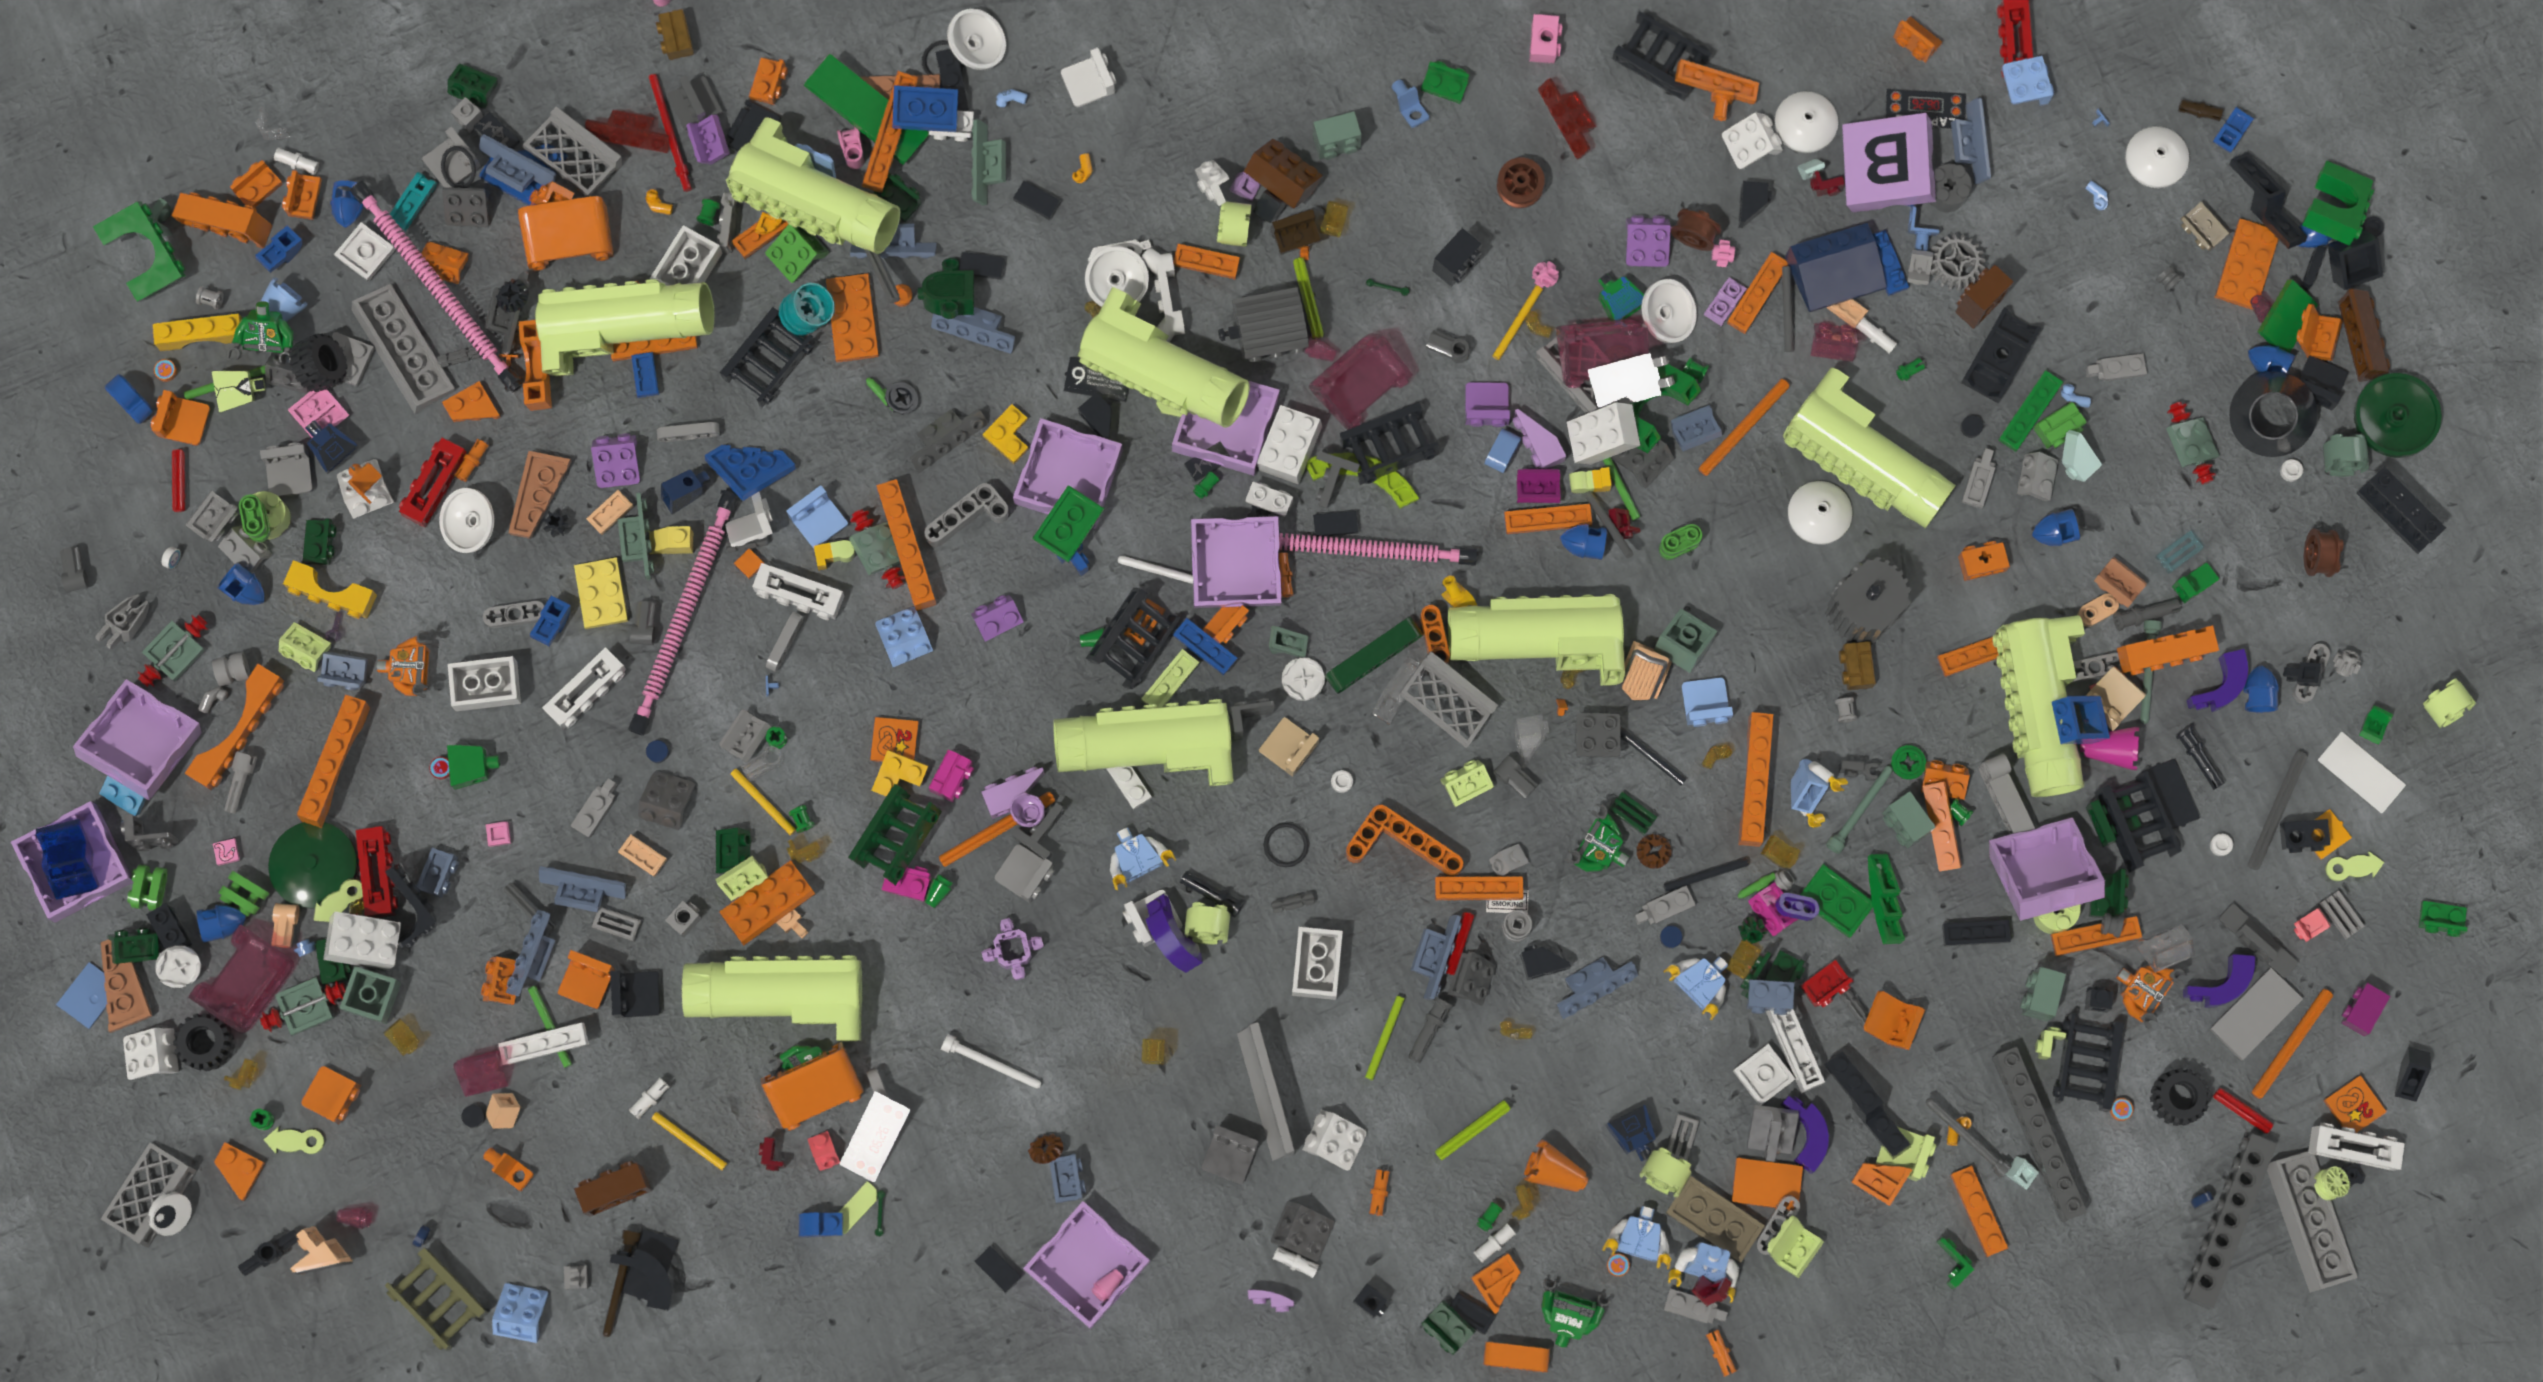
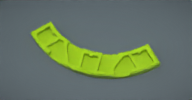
[1306,452,1419,509]

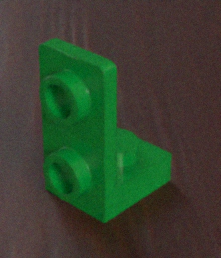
[2172,563,2219,604]
[1936,1237,1975,1289]

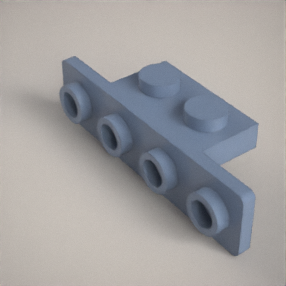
[1951,98,1991,184]
[479,134,556,193]
[850,224,936,258]
[931,307,1015,354]
[539,866,626,913]
[506,910,555,996]
[1411,915,1461,1000]
[1557,957,1638,1019]

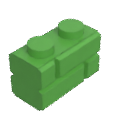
[2034,402,2086,449]

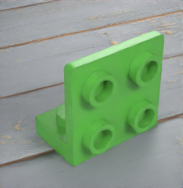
[765,224,829,283]

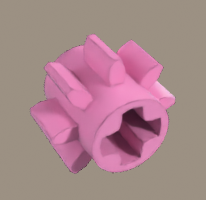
[1711,240,1735,267]
[1532,261,1559,288]

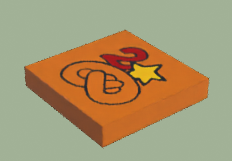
[870,717,919,762]
[2323,1075,2386,1133]

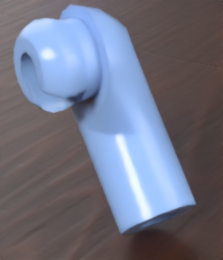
[996,89,1028,107]
[2085,180,2108,210]
[2061,384,2091,408]

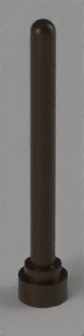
[603,1230,641,1337]

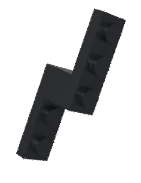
[2229,152,2307,249]
[1825,1051,1911,1160]

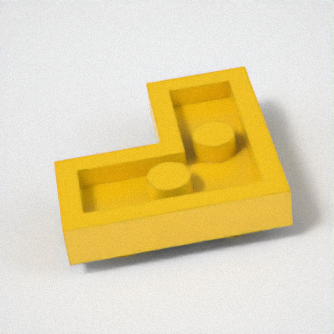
[982,404,1029,464]
[871,750,929,796]

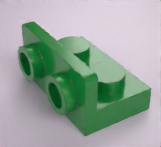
[1421,61,1470,104]
[2418,901,2468,937]

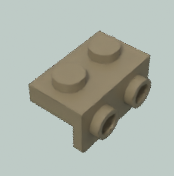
[2180,202,2230,251]

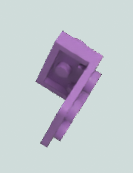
[1626,215,1671,267]
[1465,382,1510,427]
[591,433,640,488]

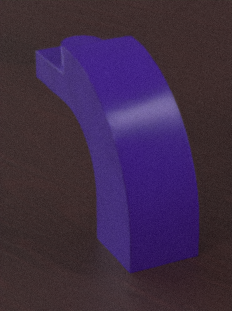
[2186,649,2248,712]
[1146,894,1203,973]
[2183,954,2255,1008]
[1781,1096,1829,1174]

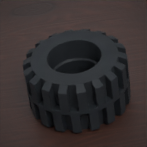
[289,333,348,392]
[173,1013,235,1071]
[2150,1068,2211,1126]

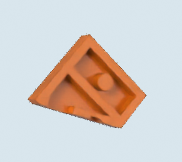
[442,381,500,422]
[214,1142,265,1201]
[1851,1163,1912,1206]
[1470,1253,1520,1314]

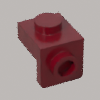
[1810,171,1845,197]
[1608,508,1641,539]
[759,1137,785,1172]
[1692,1275,1732,1306]

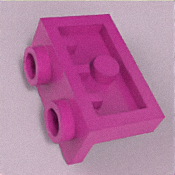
[882,862,931,902]
[1748,882,1798,937]

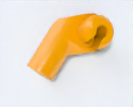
[1072,154,1093,184]
[645,189,673,215]
[1947,1117,1972,1146]

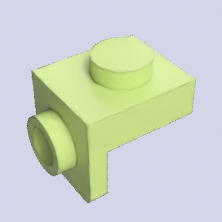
[2035,1027,2066,1060]

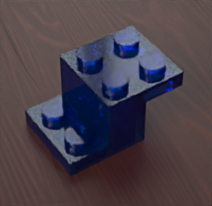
[36,819,100,900]

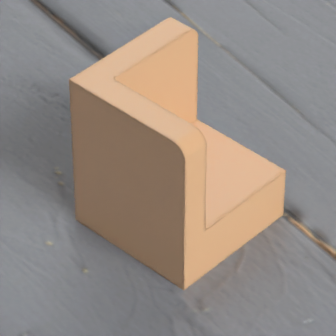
[486,1093,520,1129]

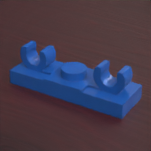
[1873,230,1909,296]
[1173,618,1237,676]

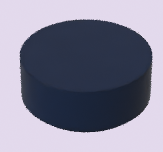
[646,740,669,763]
[1660,926,1682,949]
[2191,1192,2214,1209]
[412,1225,430,1248]

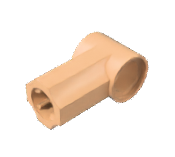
[271,903,300,948]

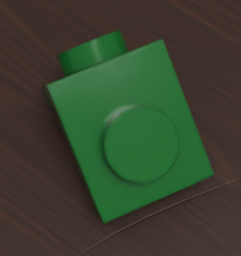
[2359,706,2393,745]

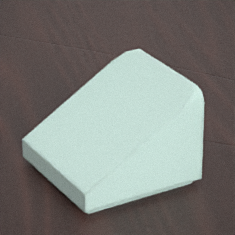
[1798,159,1825,180]
[2005,1156,2039,1190]

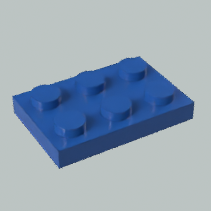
[892,85,958,133]

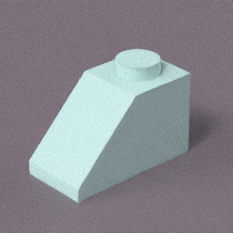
[2062,430,2102,482]

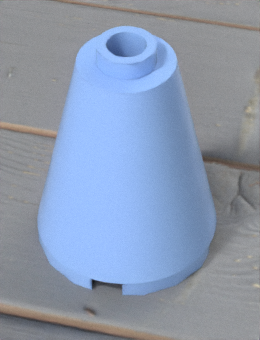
[260,277,307,322]

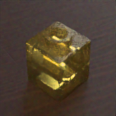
[1141,1039,1165,1065]

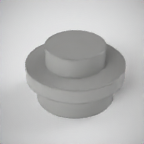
[1774,870,1794,891]

